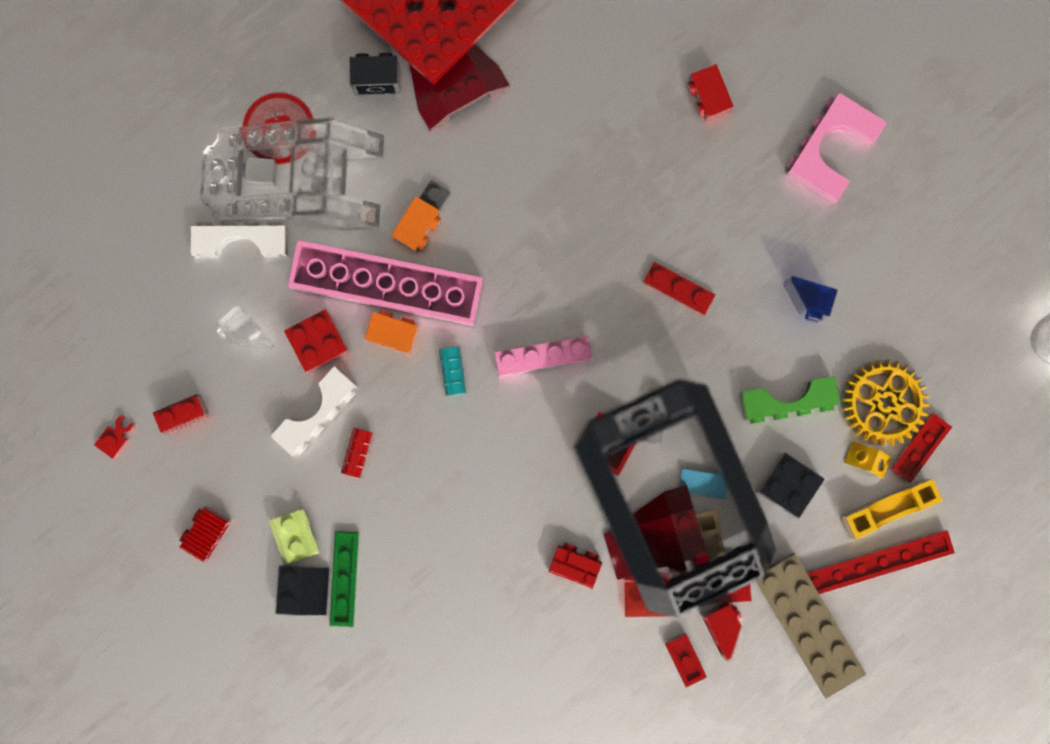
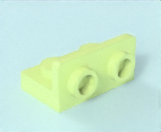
[269,509,318,565]

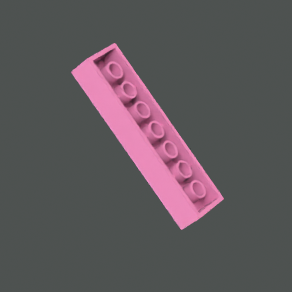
[288,240,483,326]

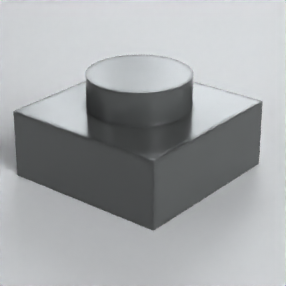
[420,180,451,211]

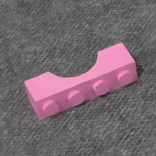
[495,336,592,377]

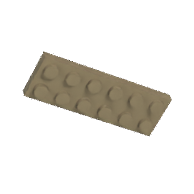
[756,552,867,699]

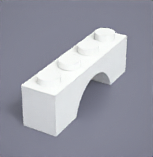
[191,222,288,257]
[270,366,357,456]

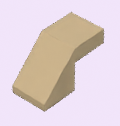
[696,509,725,558]

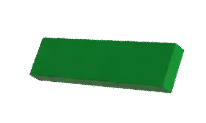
[329,531,359,627]

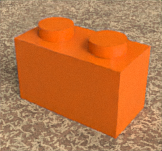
[391,196,441,253]
[364,310,419,355]

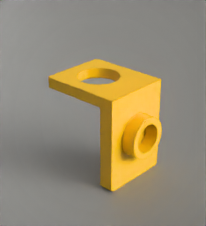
[844,441,891,479]

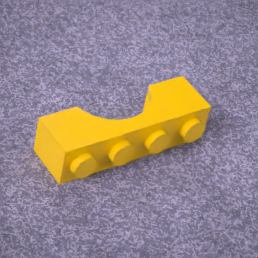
[841,479,943,539]

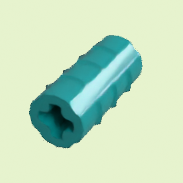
[439,346,466,396]

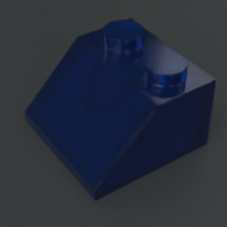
[784,276,838,323]

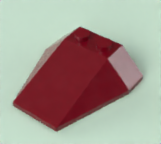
[409,44,510,131]
[604,485,710,582]

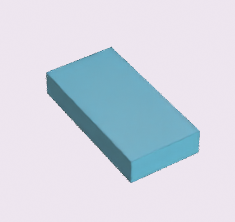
[679,469,727,499]

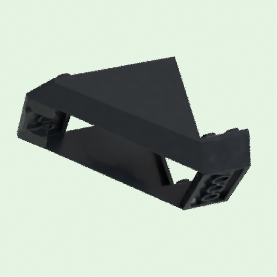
[573,379,776,618]

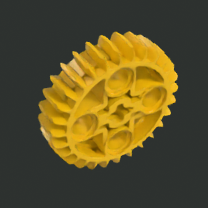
[841,359,930,446]

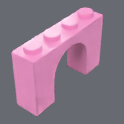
[787,93,887,204]

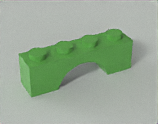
[739,376,840,424]

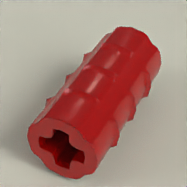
[341,427,373,478]

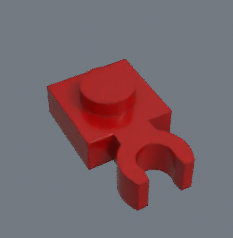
[94,415,135,459]

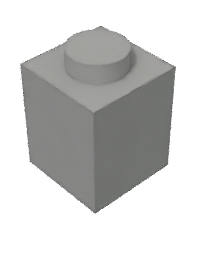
[241,157,277,187]

